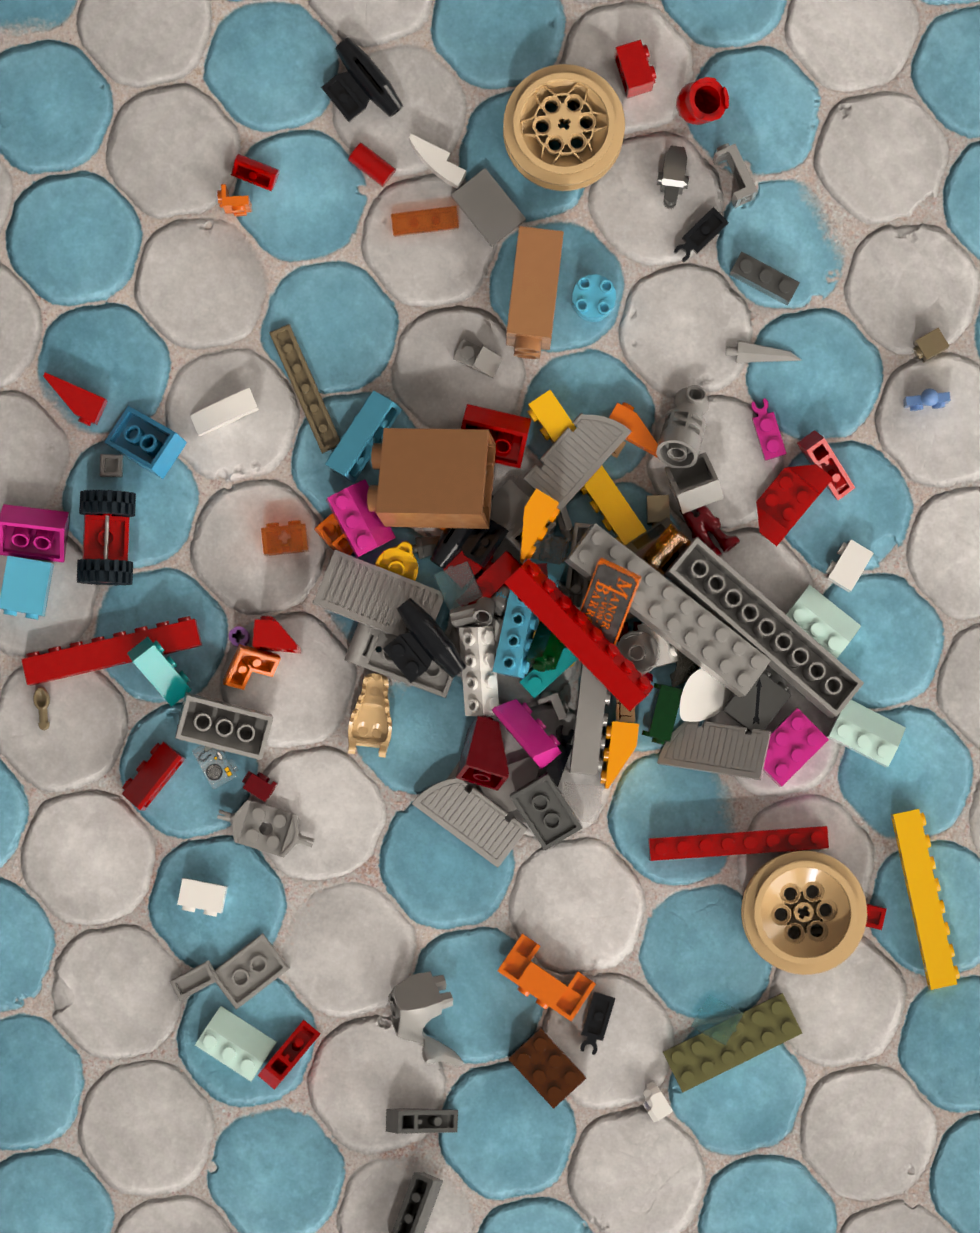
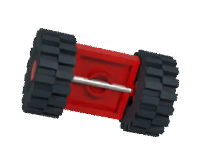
[77,490,136,586]

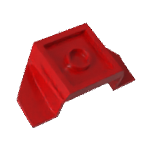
[756,464,833,547]

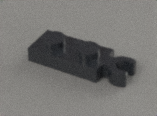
[674,207,729,262]
[536,725,574,787]
[580,991,616,1055]

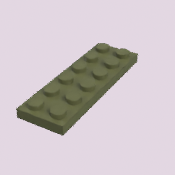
[663,993,802,1092]

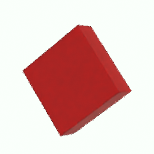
[866,904,887,930]

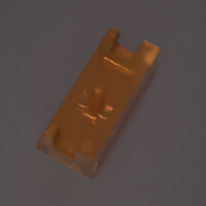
[641,524,692,575]

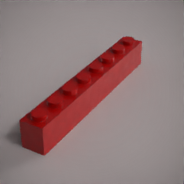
[504,558,654,712]
[21,616,202,686]
[648,826,829,861]

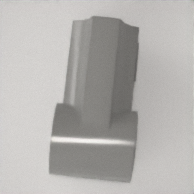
[450,597,496,628]

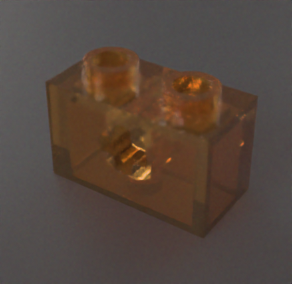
[261,520,309,556]

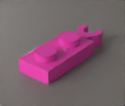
[751,398,787,461]

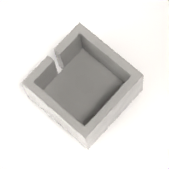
[665,452,724,514]

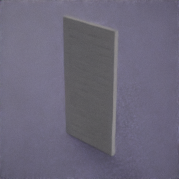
[313,550,446,637]

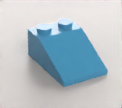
[104,406,187,479]

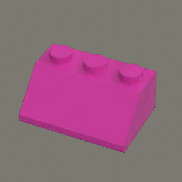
[326,479,396,558]
[0,504,69,563]
[492,699,562,770]

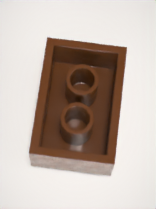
[508,1027,586,1109]

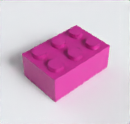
[763,708,829,787]

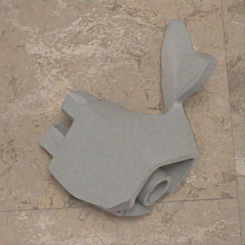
[388,972,464,1067]

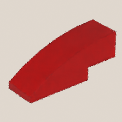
[456,551,521,607]

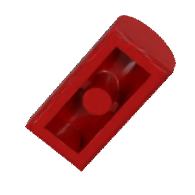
[348,143,396,187]
[231,154,280,191]

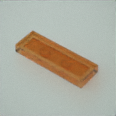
[391,206,459,237]

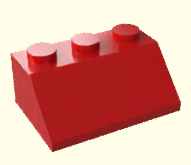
[461,404,532,469]
[252,616,301,653]
[122,742,186,811]

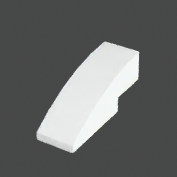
[409,134,466,190]
[190,388,259,436]

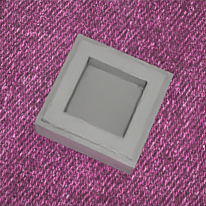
[100,454,123,477]

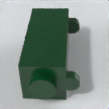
[526,620,565,672]
[642,683,683,745]

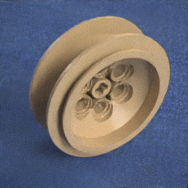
[503,64,625,191]
[741,851,867,975]

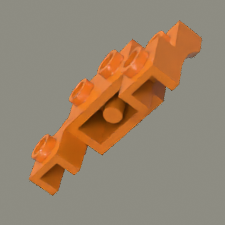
[497,933,596,1021]

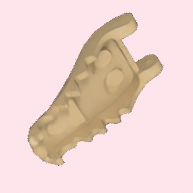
[348,673,392,758]

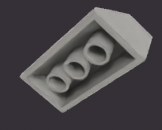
[175,692,273,760]

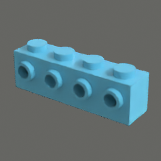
[325,390,402,483]
[493,589,539,679]

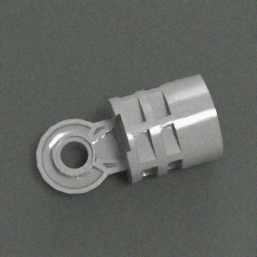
[656,385,709,469]

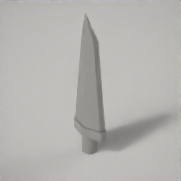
[725,341,802,363]

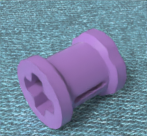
[229,626,250,647]

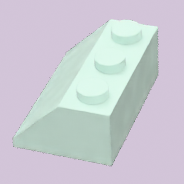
[786,585,861,659]
[826,700,906,767]
[195,1006,277,1081]

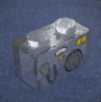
[191,745,239,790]

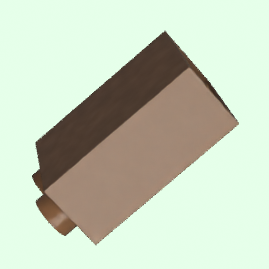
[506,226,564,359]
[367,428,496,529]

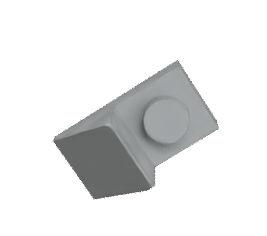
[453,339,502,378]

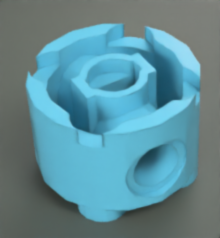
[572,274,616,322]

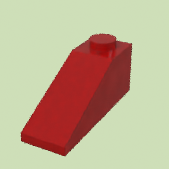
[43,372,108,426]
[797,430,855,501]
[257,1020,320,1090]

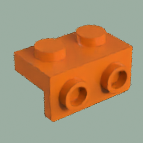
[217,184,252,216]

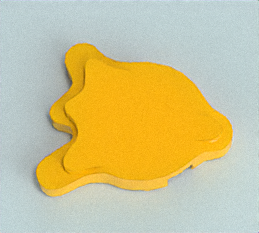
[375,541,419,581]

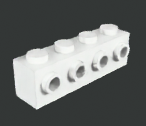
[459,625,499,716]

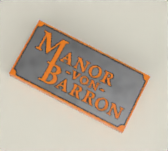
[580,557,642,645]

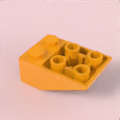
[520,488,560,563]
[600,721,639,789]

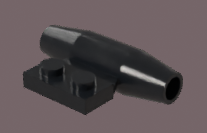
[321,38,403,122]
[430,495,509,569]
[383,598,466,683]

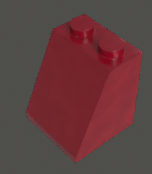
[456,716,509,791]

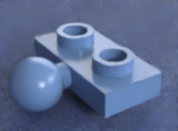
[903,388,951,411]

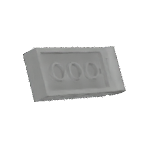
[344,622,453,698]

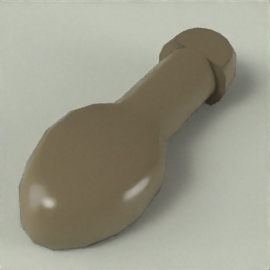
[33,687,50,731]

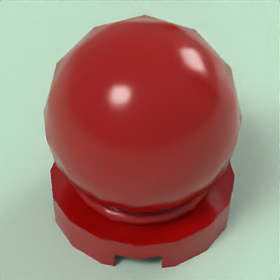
[676,77,729,125]

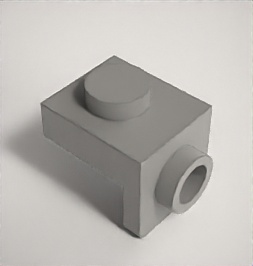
[536,691,570,721]

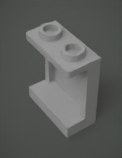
[713,143,758,208]

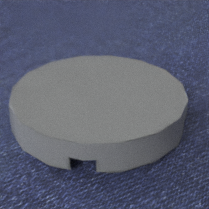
[616,630,660,675]

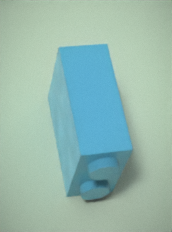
[0,556,54,620]

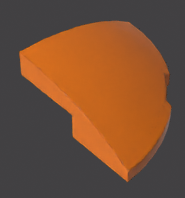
[314,513,353,555]

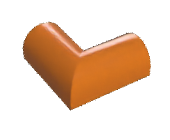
[223,644,281,690]

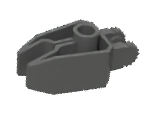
[657,145,689,209]

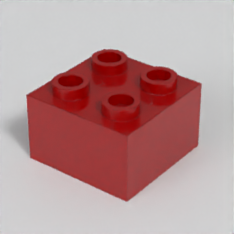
[614,39,657,98]

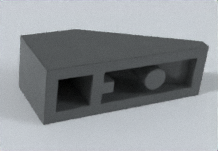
[386,1108,458,1134]

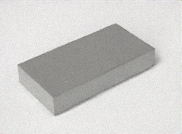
[169,960,219,1001]

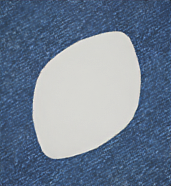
[680,668,731,722]

